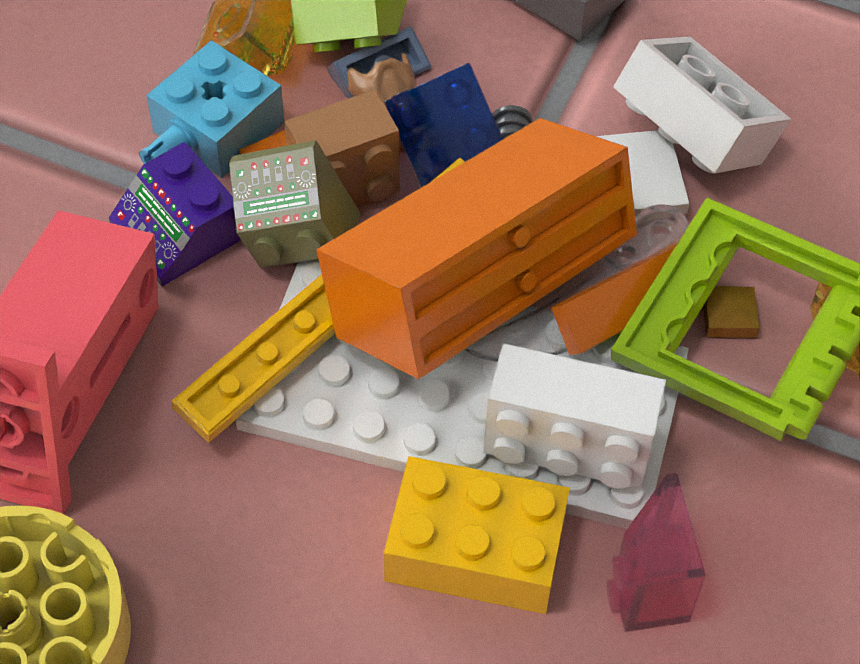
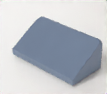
[327,26,432,98]

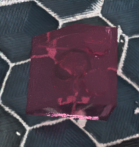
[607,473,706,632]

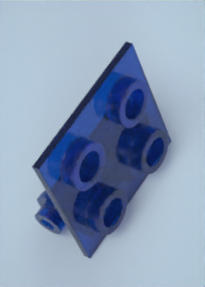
[384,62,503,187]

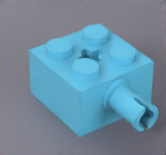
[139,40,284,178]

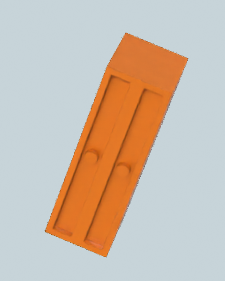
[316,118,637,380]

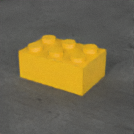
[384,456,570,614]

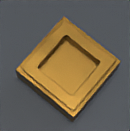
[703,286,760,338]

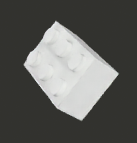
[613,37,791,174]
[483,343,666,489]

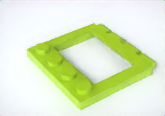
[611,197,860,441]

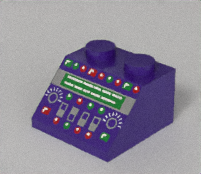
[109,142,241,286]

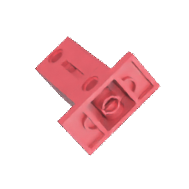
[0,210,159,514]

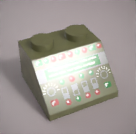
[229,140,361,268]

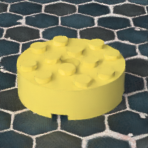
[0,505,131,664]

